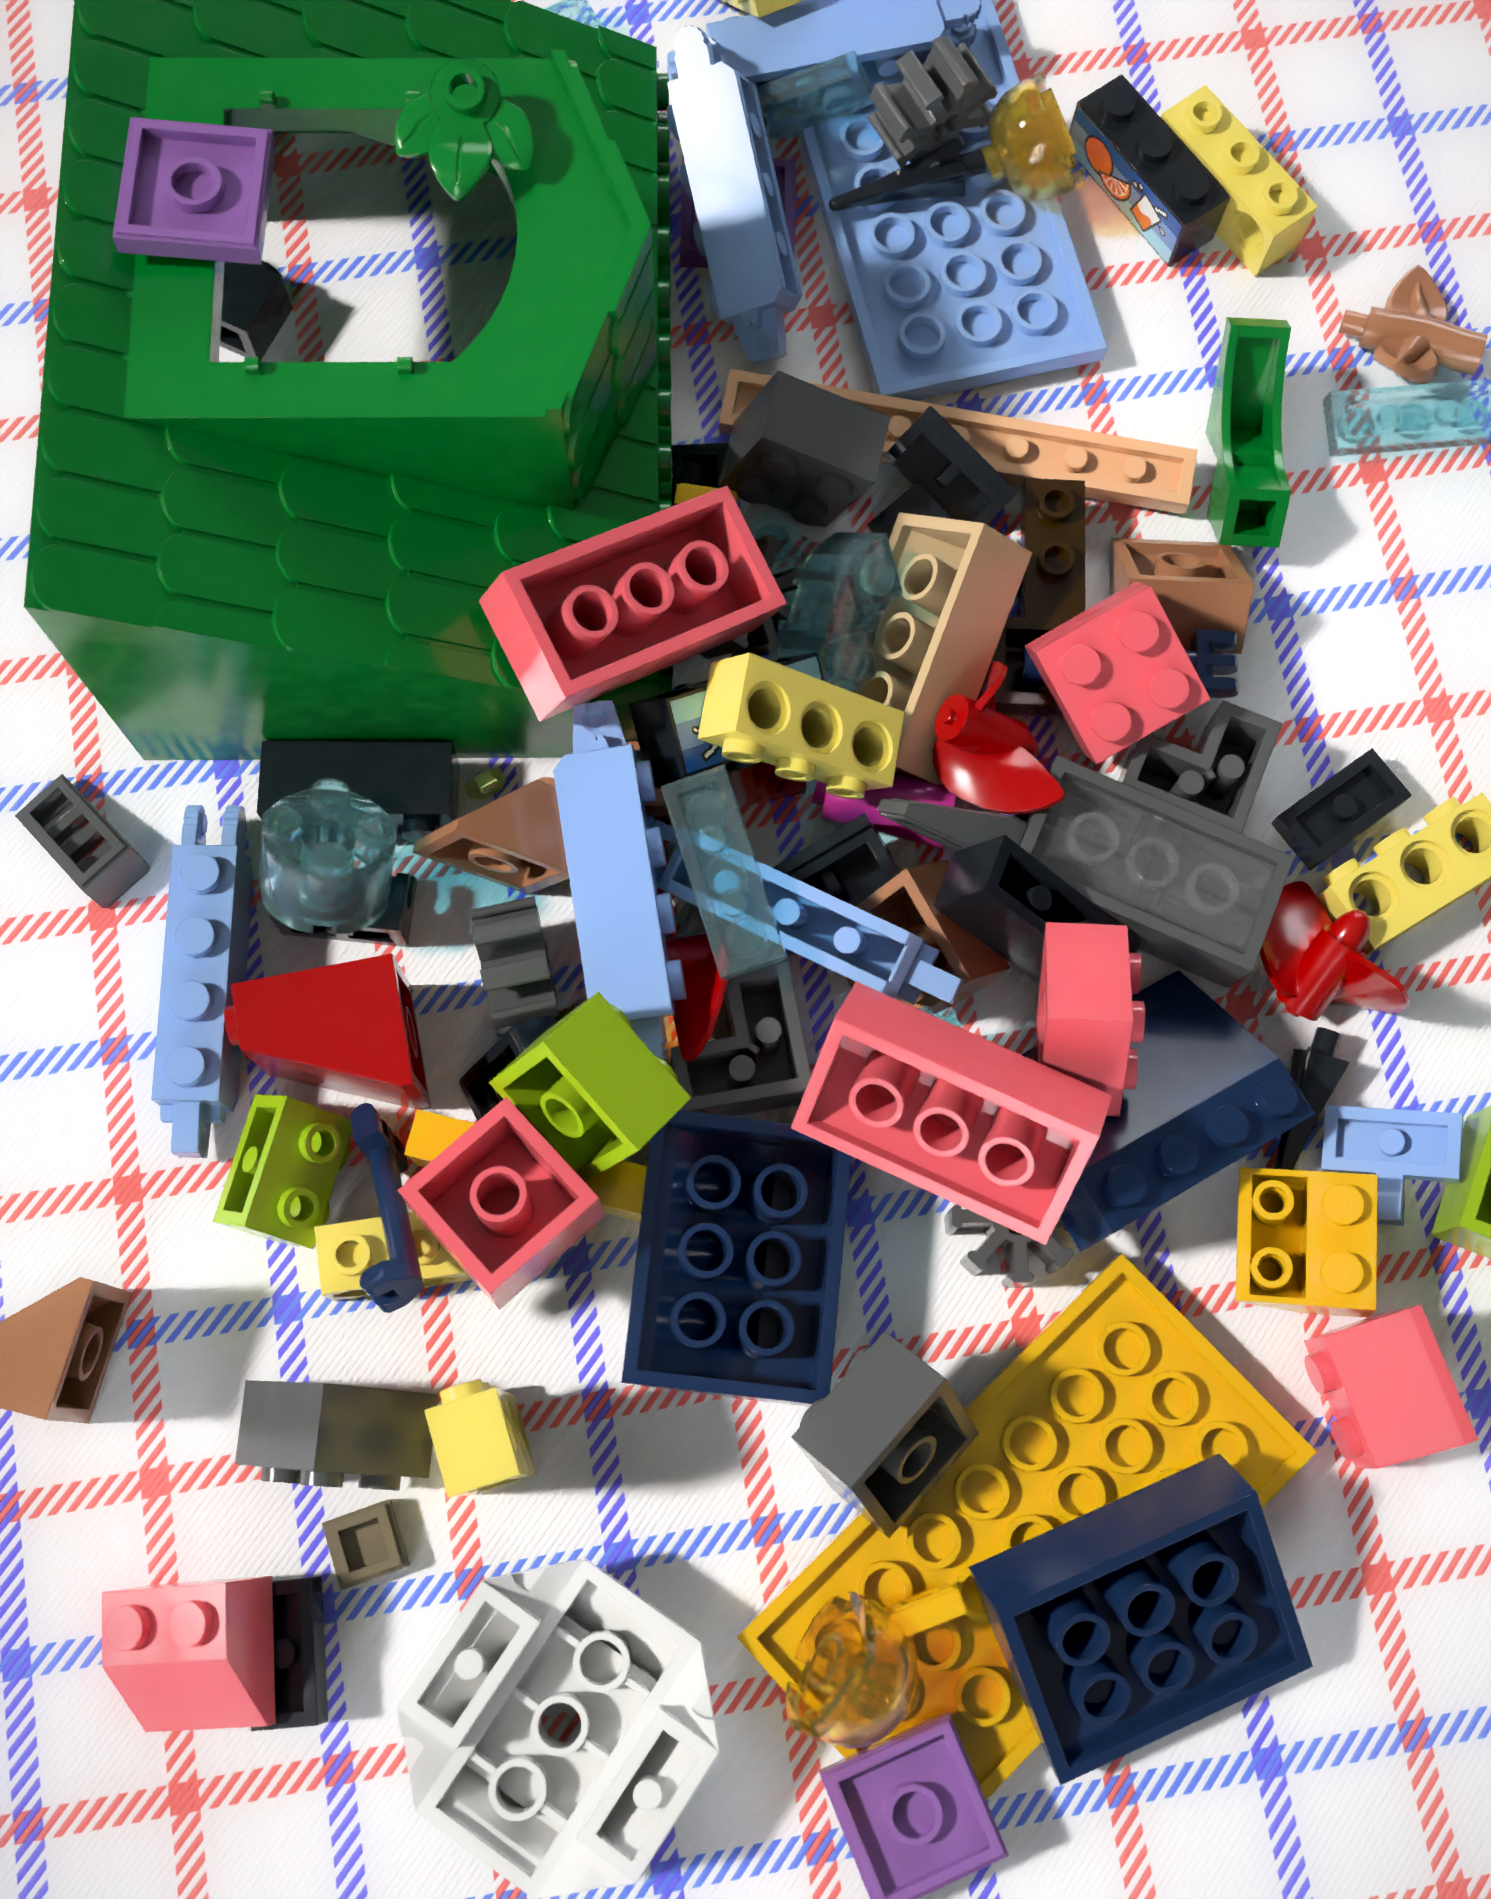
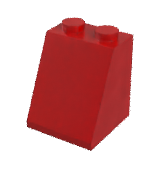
[224,953,431,1110]

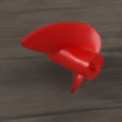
[933,661,1065,815]
[1259,881,1410,1021]
[665,922,751,1061]

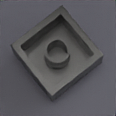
[718,370,890,528]
[791,1331,979,1538]

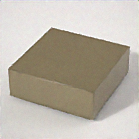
[322,1499,411,1590]

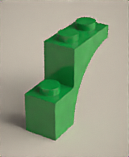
[1205,317,1292,548]

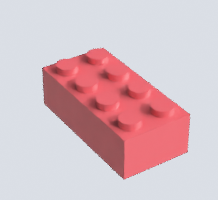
[479,485,787,722]

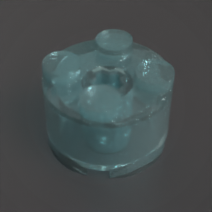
[259,779,398,935]

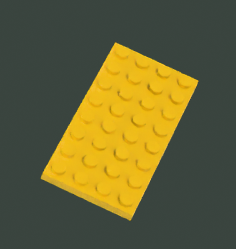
[736,1253,1317,1800]

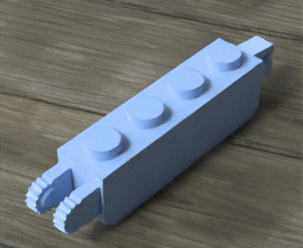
[667,0,982,112]
[667,24,803,365]
[553,700,687,1060]
[151,805,253,1158]
[647,815,964,1005]

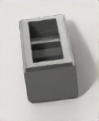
[14,774,150,908]
[877,798,1027,851]

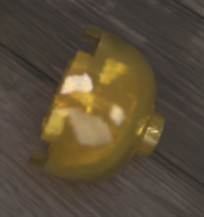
[981,71,1086,200]
[785,1592,920,1749]

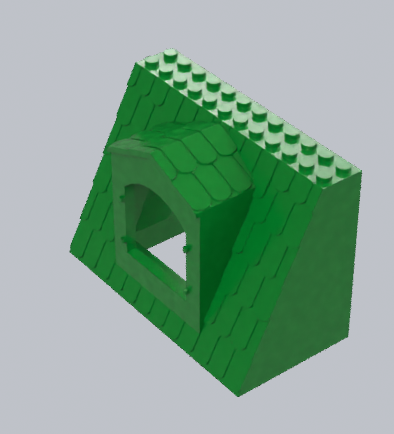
[24,0,673,760]

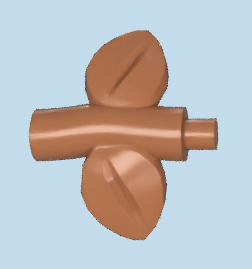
[1338,264,1488,385]

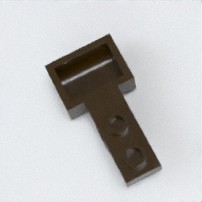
[991,478,1086,717]

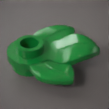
[395,58,534,202]

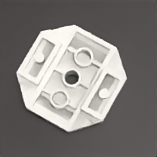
[396,1558,720,1899]

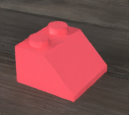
[1304,1304,1478,1469]
[102,1576,276,1732]

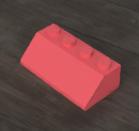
[791,981,1112,1245]

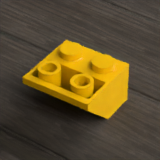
[1235,1167,1377,1318]

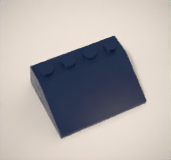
[1021,970,1315,1252]
[621,1110,852,1407]
[969,1453,1313,1785]

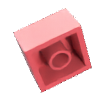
[1025,582,1211,764]
[1036,922,1145,1117]
[398,1097,604,1310]

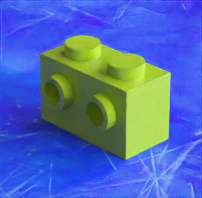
[212,1094,352,1249]

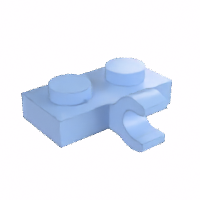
[1321,1105,1464,1227]

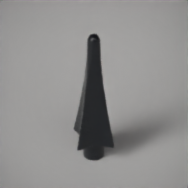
[829,139,986,211]
[1274,1027,1350,1170]

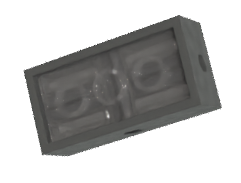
[1019,755,1295,988]

